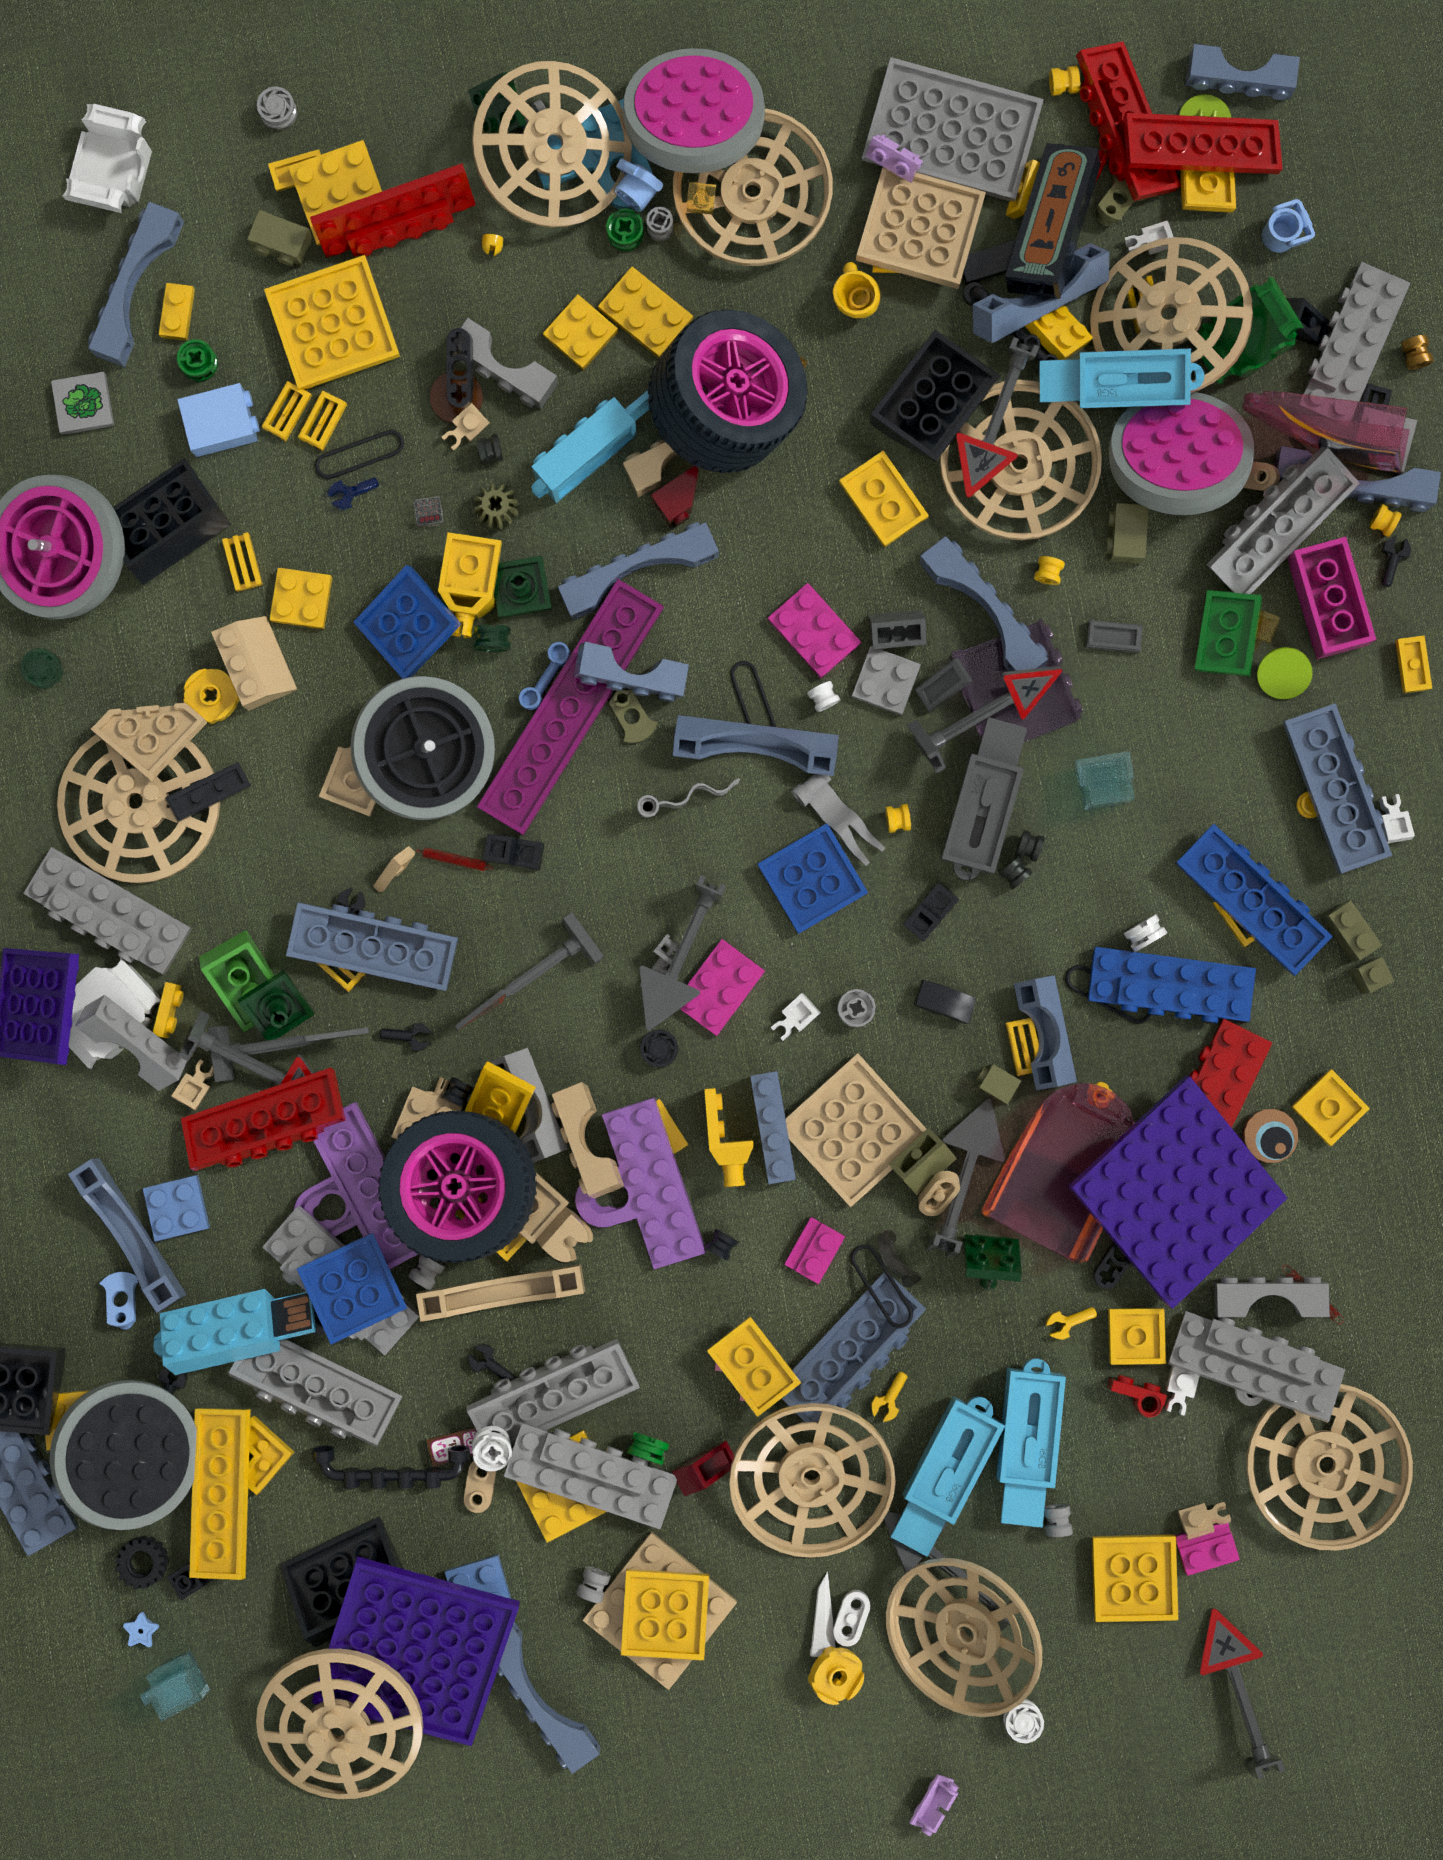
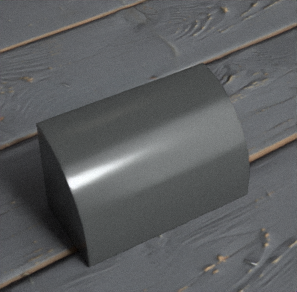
[868,610,927,649]

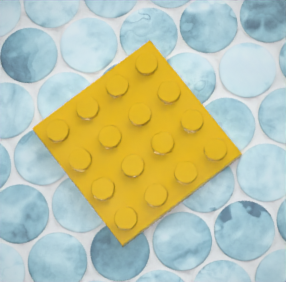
[264,255,400,390]

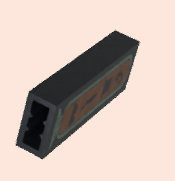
[1005,143,1101,299]

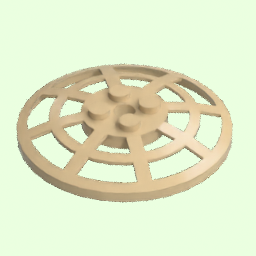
[472,61,632,228]
[673,108,833,266]
[1090,237,1253,393]
[940,380,1102,540]
[57,735,220,883]
[1246,1384,1413,1551]
[729,1403,895,1558]
[886,1558,1042,1717]
[256,1649,423,1799]

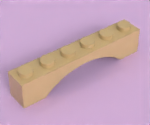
[416,1264,586,1322]

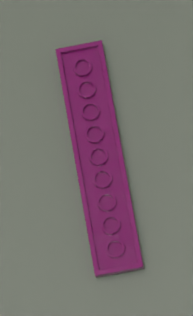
[477,579,664,836]

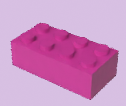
[1287,537,1376,660]

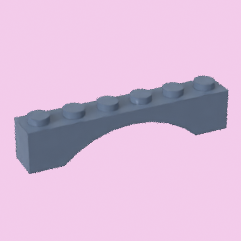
[88,202,184,367]
[973,243,1109,343]
[1274,446,1441,512]
[558,522,719,621]
[920,536,1048,671]
[673,715,839,776]
[68,1158,187,1313]
[497,1621,601,1774]

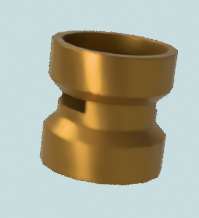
[1401,335,1434,370]

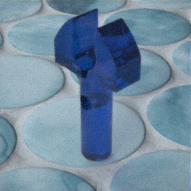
[328,477,379,510]

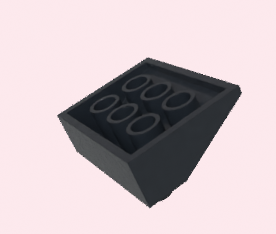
[870,330,1000,462]
[113,458,231,585]
[0,1343,66,1435]
[280,1517,404,1647]

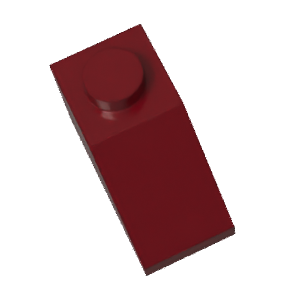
[651,466,699,527]
[672,1440,734,1496]

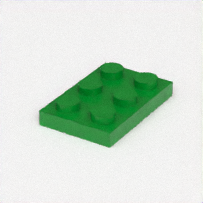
[1195,590,1262,677]

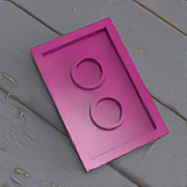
[768,583,861,679]
[681,939,765,1036]

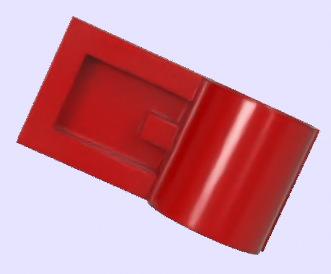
[1107,1375,1167,1417]

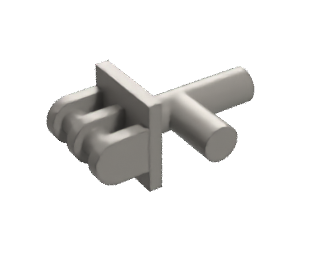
[640,934,679,987]

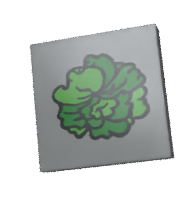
[51,372,114,435]

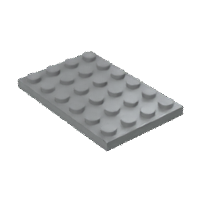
[862,57,1044,202]

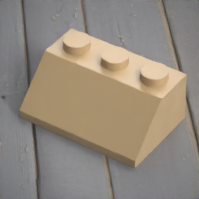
[211,616,298,711]

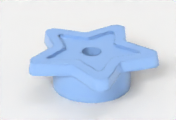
[123,1612,159,1647]

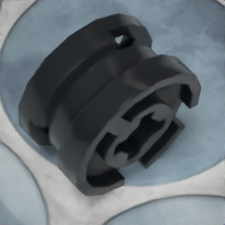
[640,1029,679,1067]

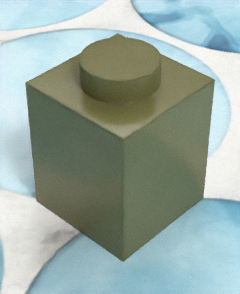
[1350,957,1394,994]
[976,1064,1021,1104]

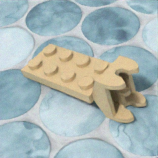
[476,1165,593,1262]

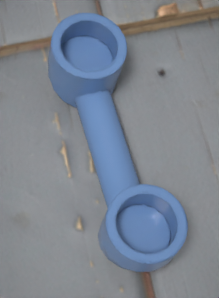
[519,642,571,710]

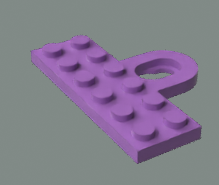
[575,1097,706,1269]
[294,1102,417,1269]

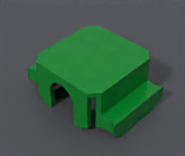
[1194,277,1304,384]

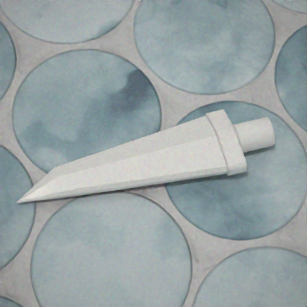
[810,1571,836,1657]

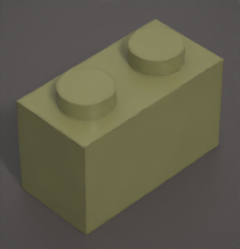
[247,210,313,266]
[1105,503,1149,564]
[1321,901,1382,962]
[889,1128,957,1195]

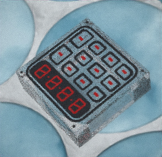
[413,496,445,528]

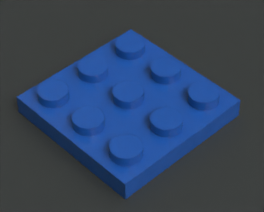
[353,565,461,679]
[757,823,868,934]
[297,1233,407,1345]

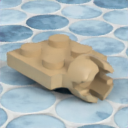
[319,746,376,817]

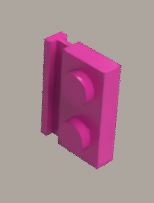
[784,1217,845,1284]
[1175,1523,1240,1576]

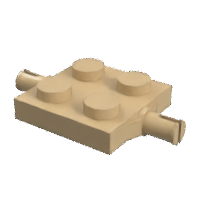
[392,1077,463,1139]

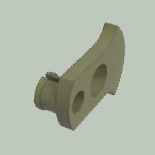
[1096,175,1144,226]
[609,690,658,744]

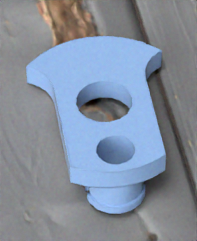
[99,1272,139,1330]

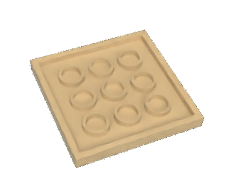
[856,167,986,289]
[785,1053,926,1207]
[583,1531,737,1690]

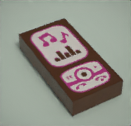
[426,1426,477,1467]

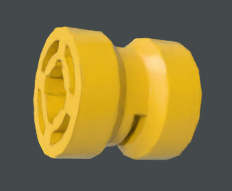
[1049,65,1080,96]

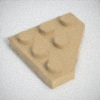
[91,703,207,782]

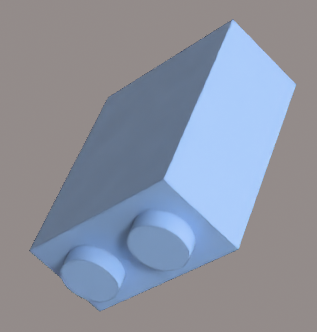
[177,383,260,457]

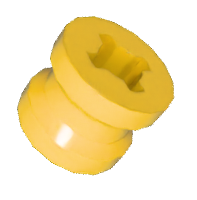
[1369,504,1402,537]
[1034,556,1065,585]
[885,804,911,833]

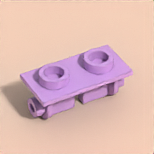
[866,134,923,183]
[909,1774,959,1836]

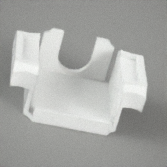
[62,104,152,213]
[69,958,161,1069]

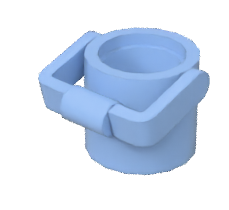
[614,158,663,212]
[1262,199,1315,253]

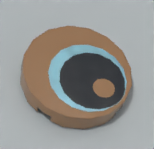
[1242,1109,1298,1163]

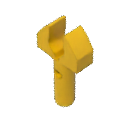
[1045,1307,1097,1340]
[871,1372,908,1422]

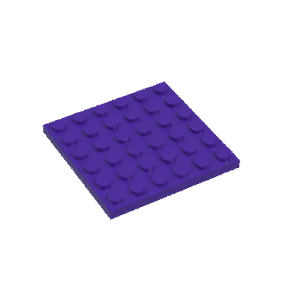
[1068,1076,1288,1309]
[311,1556,520,1746]

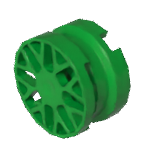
[606,208,644,252]
[177,339,218,382]
[627,1432,670,1465]

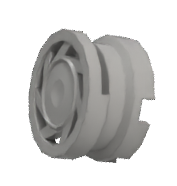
[257,86,297,131]
[837,989,876,1028]

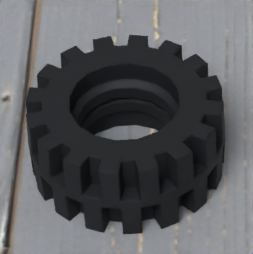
[115,1536,169,1589]

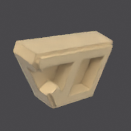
[373,846,416,893]

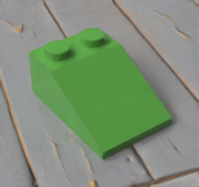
[199,930,274,1032]

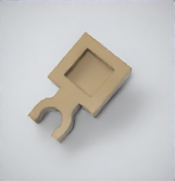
[441,403,490,451]
[172,1059,214,1111]
[1178,1502,1231,1540]

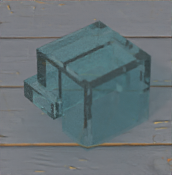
[1075,751,1135,811]
[140,1650,210,1722]

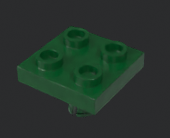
[468,72,526,134]
[494,556,552,619]
[238,970,315,1041]
[963,1234,1022,1289]

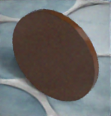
[430,371,483,424]

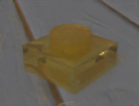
[687,182,716,215]
[1256,610,1280,644]

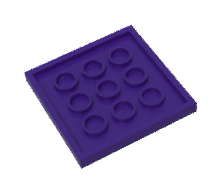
[0,948,79,1065]

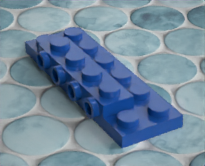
[1175,824,1333,976]
[1087,947,1256,1023]

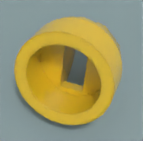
[482,234,504,256]

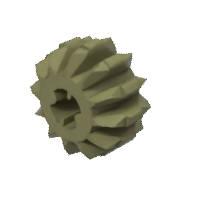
[473,483,519,529]

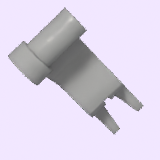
[791,774,886,866]
[637,778,740,818]

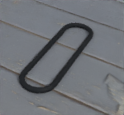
[315,430,404,479]
[730,661,777,727]
[1066,965,1151,1024]
[851,1245,913,1328]

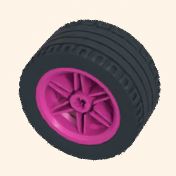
[648,309,808,473]
[378,1111,537,1263]

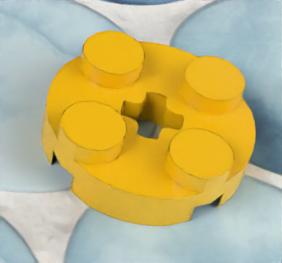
[183,669,239,724]
[808,1646,864,1705]

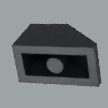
[1286,298,1329,346]

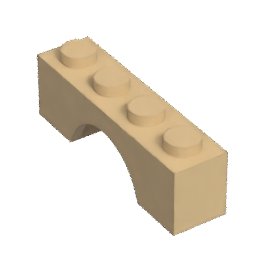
[623,440,678,497]
[551,1082,624,1199]

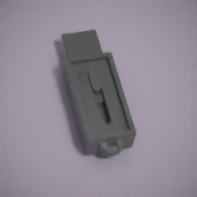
[939,717,1027,880]

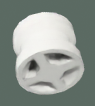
[807,681,840,713]

